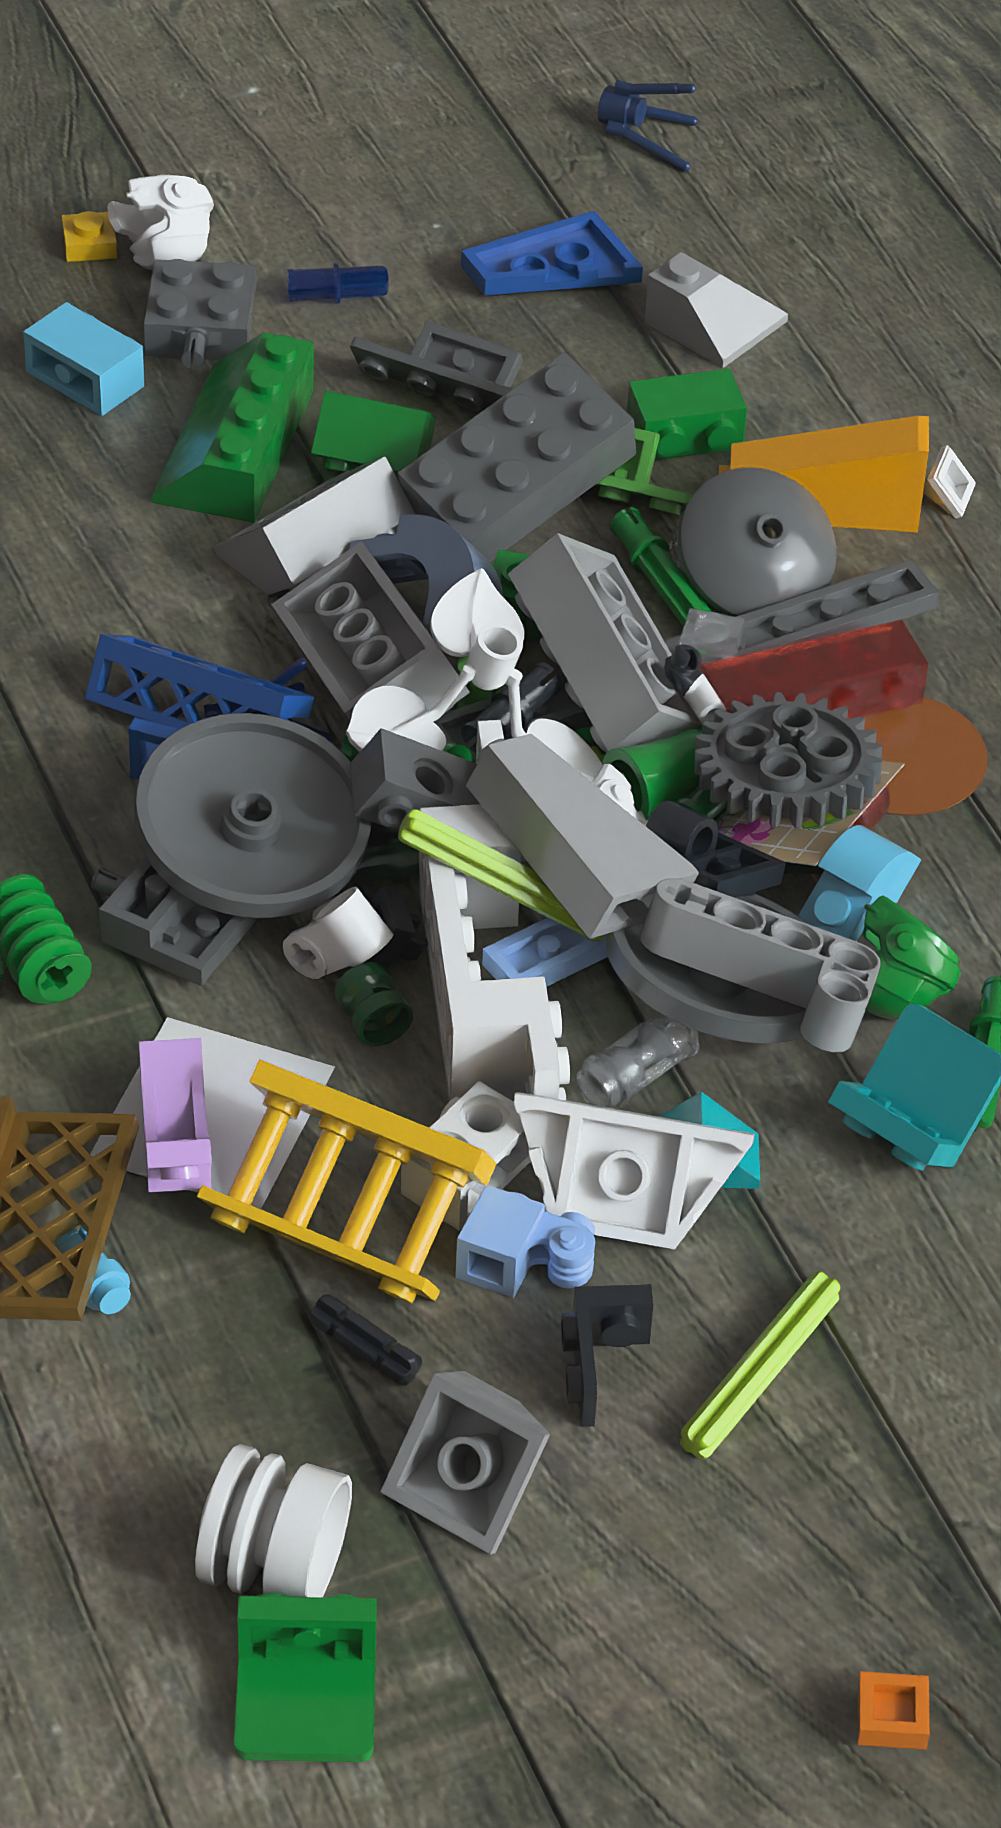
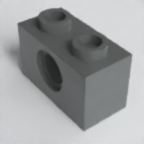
[350,728,480,831]

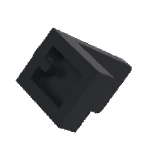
[561,1284,654,1427]

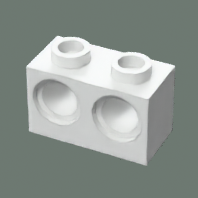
[401,1081,531,1231]

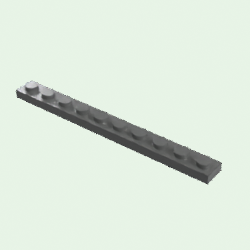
[433,559,940,763]

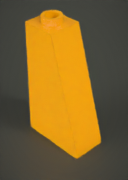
[718,416,929,533]

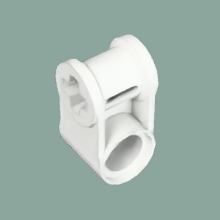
[283,887,394,979]

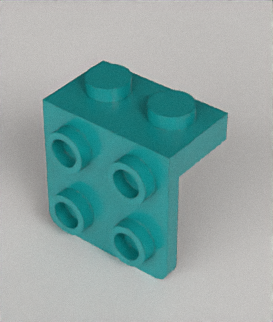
[828,1004,1001,1170]

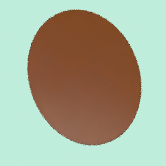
[839,693,988,815]

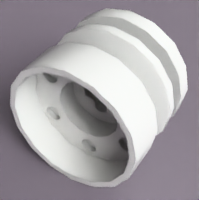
[195,1444,352,1597]

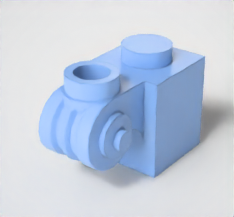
[455,1185,595,1298]

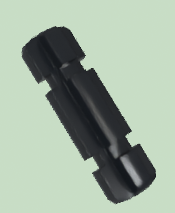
[309,1294,422,1386]

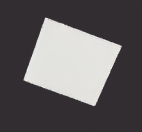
[90,1017,335,1209]

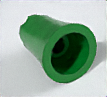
[602,728,702,820]

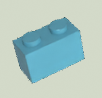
[23,302,144,417]

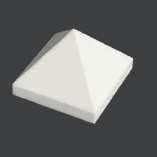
[923,445,976,519]

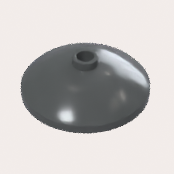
[678,468,837,618]

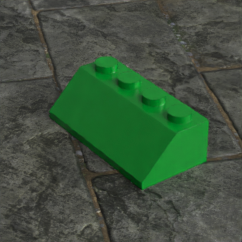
[152,332,314,523]

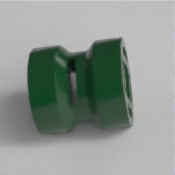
[334,962,413,1046]

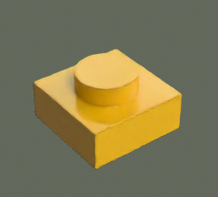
[62,211,117,262]

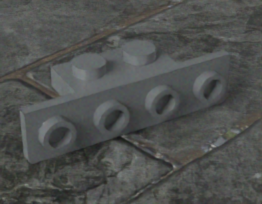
[350,321,523,412]

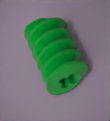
[0,874,92,1005]

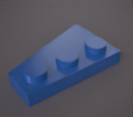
[461,211,643,295]

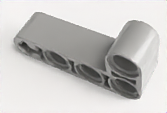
[640,878,880,1052]

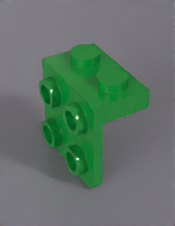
[234,1593,377,1762]

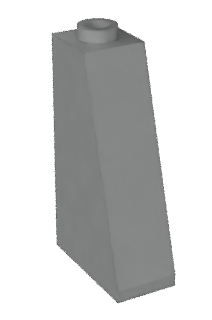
[466,733,699,939]

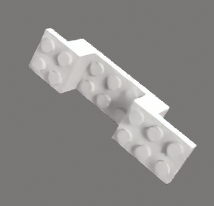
[418,720,570,1102]

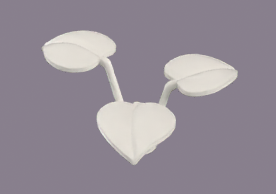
[346,568,603,782]

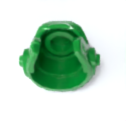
[862,895,961,1020]

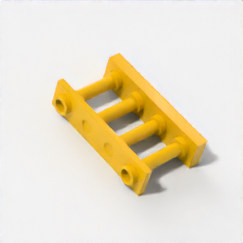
[197,1059,497,1304]

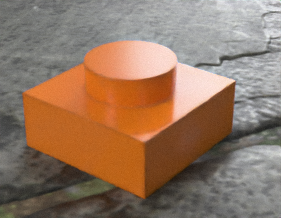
[858,1671,930,1750]

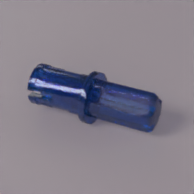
[287,263,389,304]

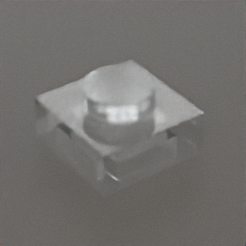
[678,608,744,672]

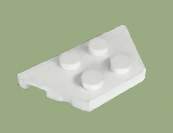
[514,1092,755,1249]

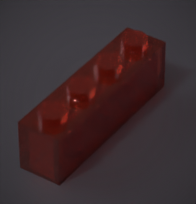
[699,620,928,719]

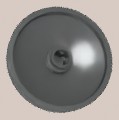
[134,713,371,918]
[606,894,808,1043]

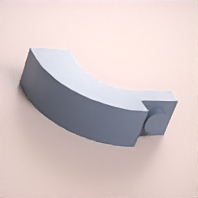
[350,514,504,633]

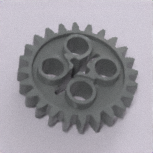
[694,692,882,829]

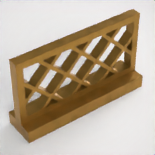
[0,1097,139,1321]

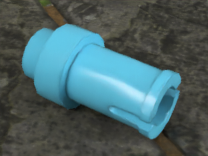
[55,1227,131,1314]

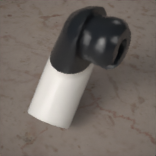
[664,644,726,723]

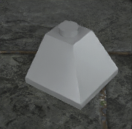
[645,252,788,368]
[380,1371,550,1555]

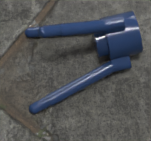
[598,80,698,172]

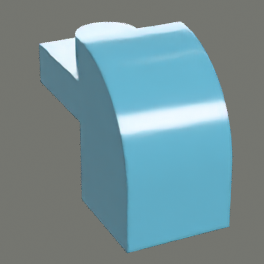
[798,825,921,942]

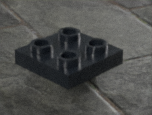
[646,800,786,898]

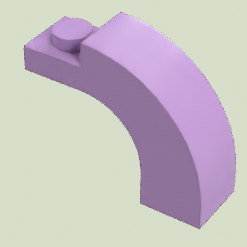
[139,1038,212,1192]

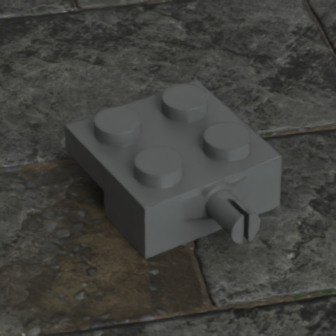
[144,259,257,369]
[91,856,259,986]

